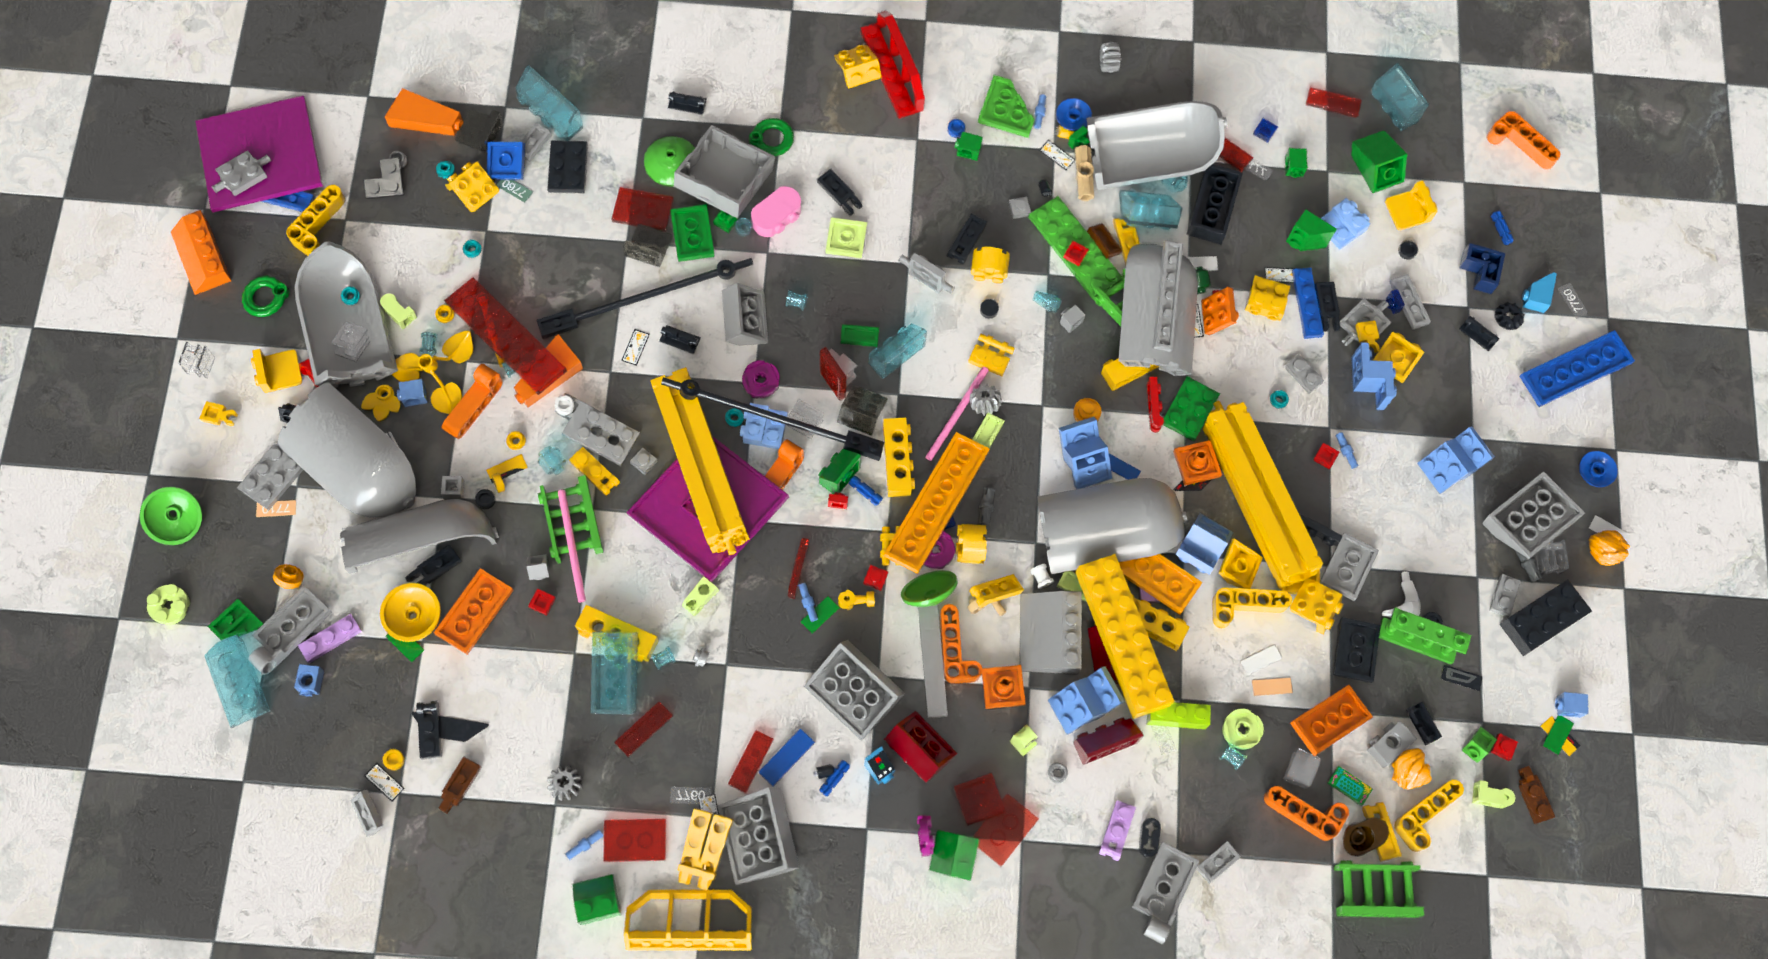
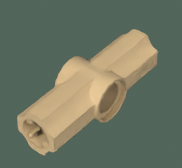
[1075,145,1094,201]

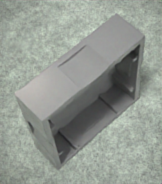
[674,125,775,218]

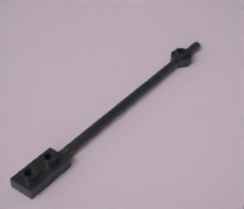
[536,258,754,339]
[661,377,884,461]

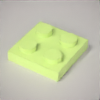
[826,217,867,258]

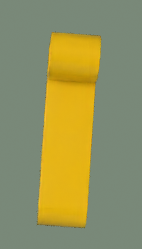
[286,185,345,256]
[1212,588,1292,628]
[1394,780,1464,852]

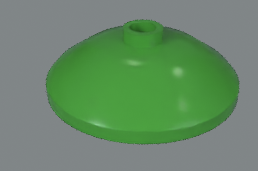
[644,136,695,186]
[140,487,202,545]
[901,570,958,607]

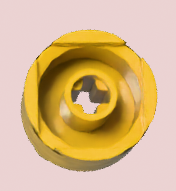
[971,247,1010,283]
[955,524,987,564]

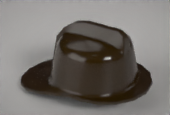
[1342,818,1389,856]

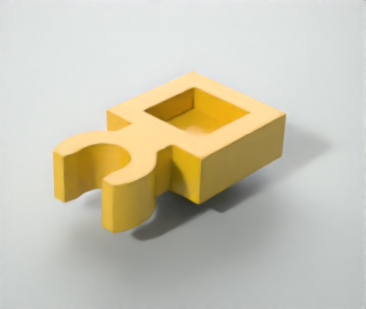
[1355,321,1380,353]
[199,401,238,426]

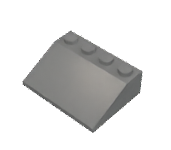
[1482,471,1585,559]
[1019,591,1082,674]
[804,640,905,741]
[717,788,799,885]

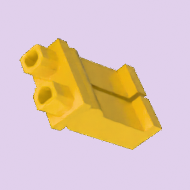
[678,808,734,890]

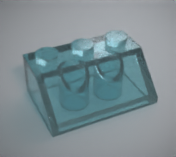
[1371,63,1429,131]
[1119,190,1183,230]
[868,323,927,379]

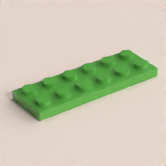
[1028,196,1122,300]

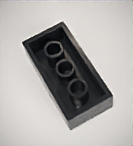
[1186,164,1243,245]
[1499,579,1592,656]

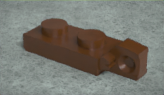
[439,757,482,814]
[1518,766,1555,824]

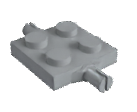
[212,150,271,196]
[898,253,955,294]
[1340,298,1392,346]

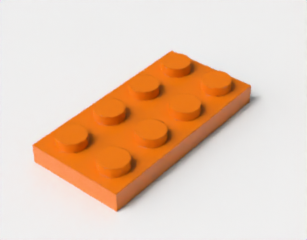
[434,568,514,655]
[1290,685,1373,756]

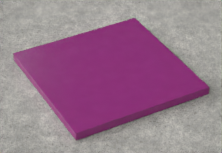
[195,95,323,213]
[626,436,789,583]

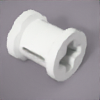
[1030,564,1054,589]

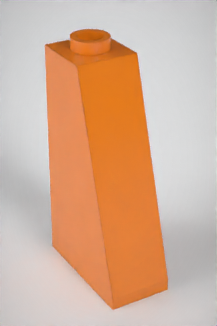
[385,88,463,136]
[514,334,583,408]

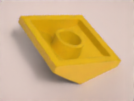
[1218,538,1263,589]

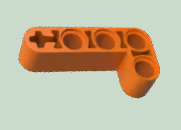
[1487,111,1561,169]
[442,364,503,439]
[765,439,804,490]
[940,604,982,683]
[1264,786,1349,841]

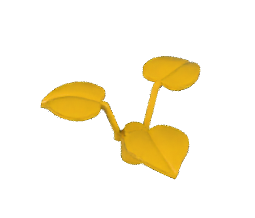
[392,331,473,414]

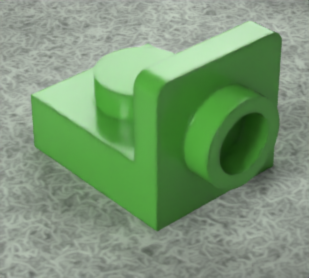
[1462,727,1497,763]

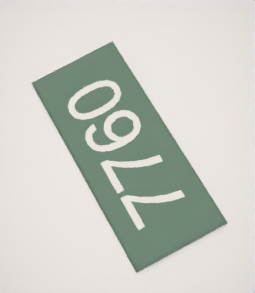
[495,180,533,203]

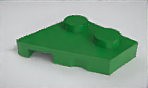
[207,599,263,642]

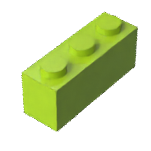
[1146,702,1211,729]

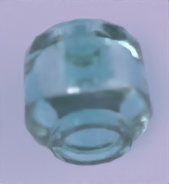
[1161,176,1188,193]
[537,446,566,475]

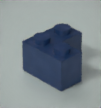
[1459,243,1505,294]

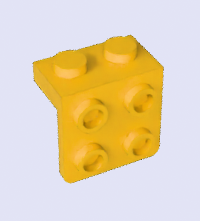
[834,45,881,89]
[445,162,499,212]
[1385,180,1438,230]
[251,349,303,393]
[1290,578,1344,635]

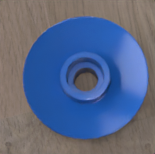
[1056,98,1092,131]
[1579,451,1618,487]

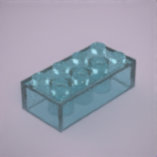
[591,631,638,715]

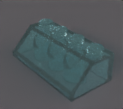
[515,65,583,141]
[204,634,270,728]

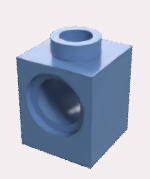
[397,379,428,407]
[294,664,324,697]
[1555,692,1589,718]

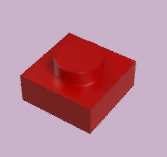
[1063,241,1089,266]
[1313,443,1340,470]
[828,492,848,509]
[863,565,889,591]
[528,588,556,616]
[1490,733,1518,761]

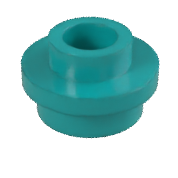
[436,161,455,179]
[463,240,482,258]
[341,286,360,305]
[1270,390,1289,409]
[725,408,744,427]

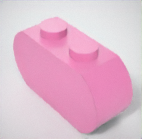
[751,186,801,237]

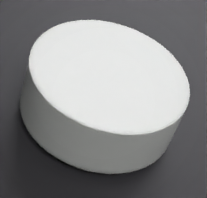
[555,395,574,415]

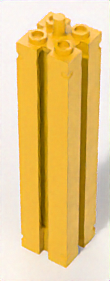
[650,367,750,555]
[1203,401,1323,590]

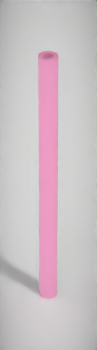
[925,367,989,461]
[558,490,586,602]

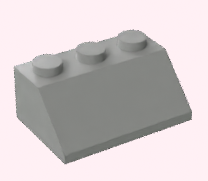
[722,283,768,346]

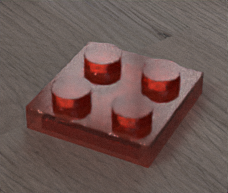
[954,773,1006,825]

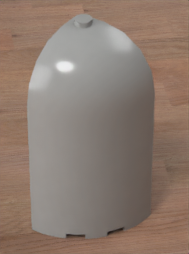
[1086,101,1227,190]
[295,241,398,388]
[1119,244,1198,376]
[278,381,416,518]
[1037,478,1188,574]
[340,499,499,574]

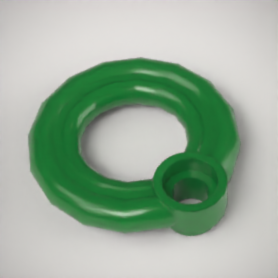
[749,118,794,157]
[242,276,289,317]

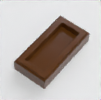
[1087,223,1123,259]

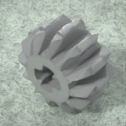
[1099,42,1121,73]
[969,384,1002,416]
[547,766,582,801]

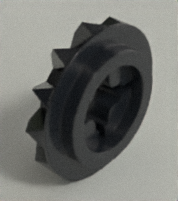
[1495,302,1525,330]

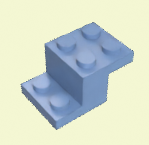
[1351,343,1397,410]
[1058,417,1112,489]
[1417,426,1495,494]
[1176,513,1233,575]
[1048,667,1125,735]

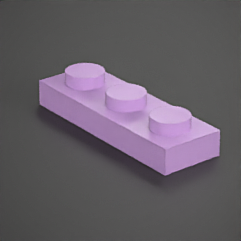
[298,614,362,663]

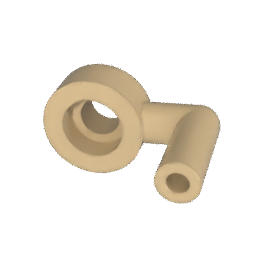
[967,597,1006,616]

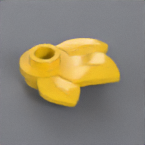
[361,385,400,421]

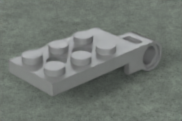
[555,394,640,466]
[248,585,332,675]
[1132,842,1199,944]

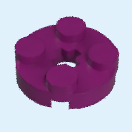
[742,360,780,399]
[924,531,955,569]
[917,815,934,857]

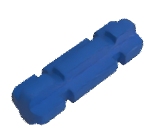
[1491,211,1514,245]
[849,476,883,506]
[819,760,850,797]

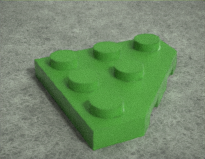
[978,75,1034,138]

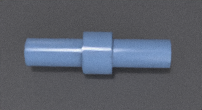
[1034,94,1046,129]
[1335,432,1359,469]
[798,583,818,622]
[565,829,604,860]

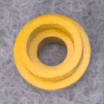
[435,305,455,323]
[506,431,526,450]

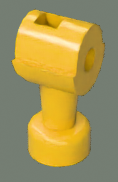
[838,590,875,610]

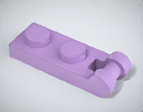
[1099,800,1136,861]

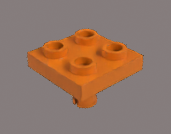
[1201,287,1239,335]
[1173,440,1222,486]
[982,665,1026,709]

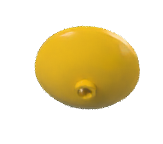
[380,583,441,642]

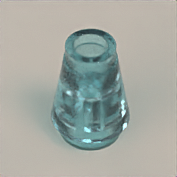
[1033,291,1062,313]

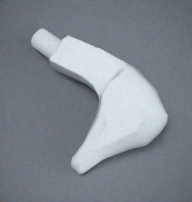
[1382,572,1421,618]

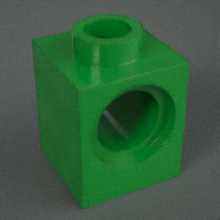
[955,132,983,161]
[1285,148,1308,178]

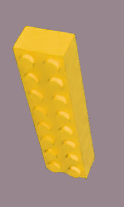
[1075,554,1174,719]

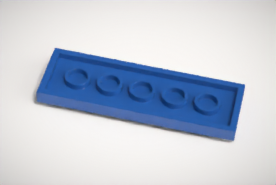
[1519,330,1635,407]

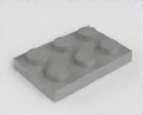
[237,443,303,511]
[1320,533,1379,601]

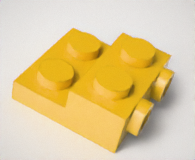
[1245,275,1290,321]
[1373,332,1424,383]

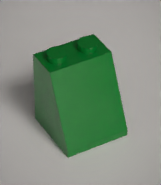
[1351,130,1407,193]
[929,830,979,881]

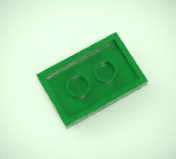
[670,204,715,262]
[1163,376,1220,441]

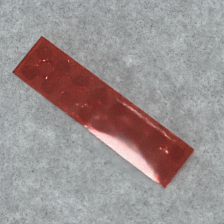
[444,277,567,395]

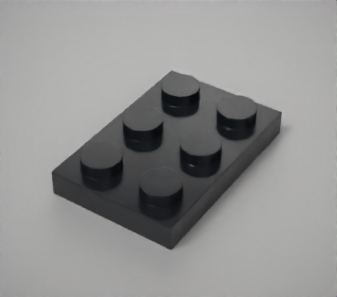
[547,141,588,193]
[1333,617,1381,683]

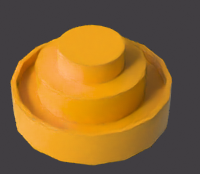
[1073,398,1101,422]
[273,564,304,589]

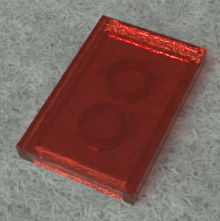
[612,187,674,232]
[820,347,847,401]
[973,793,1039,867]
[603,819,666,862]

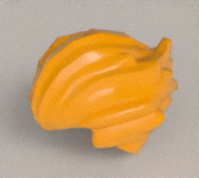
[1588,530,1630,566]
[1392,748,1432,789]

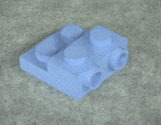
[1321,198,1370,250]
[740,403,788,449]

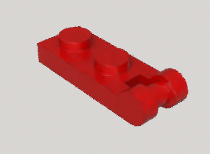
[1147,377,1164,433]

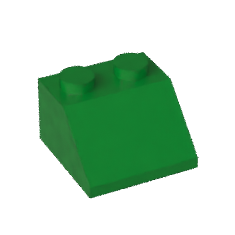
[1286,210,1337,251]
[818,449,861,494]
[572,874,621,925]

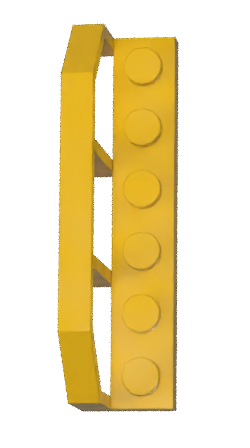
[624,890,752,950]

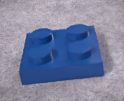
[486,142,525,180]

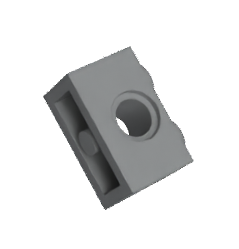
[1367,721,1417,768]

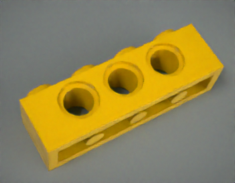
[883,418,915,497]
[1131,593,1190,651]
[575,605,659,662]

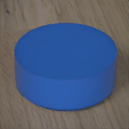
[947,119,965,138]

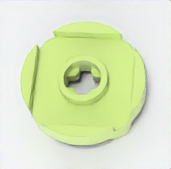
[147,584,190,625]
[1222,709,1264,750]

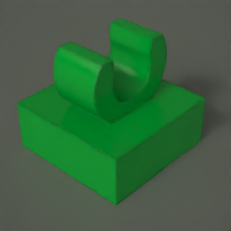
[1068,126,1090,149]
[713,210,739,233]

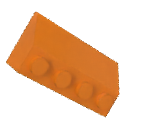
[171,210,231,295]

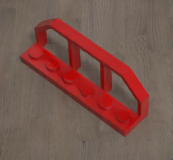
[860,10,925,119]

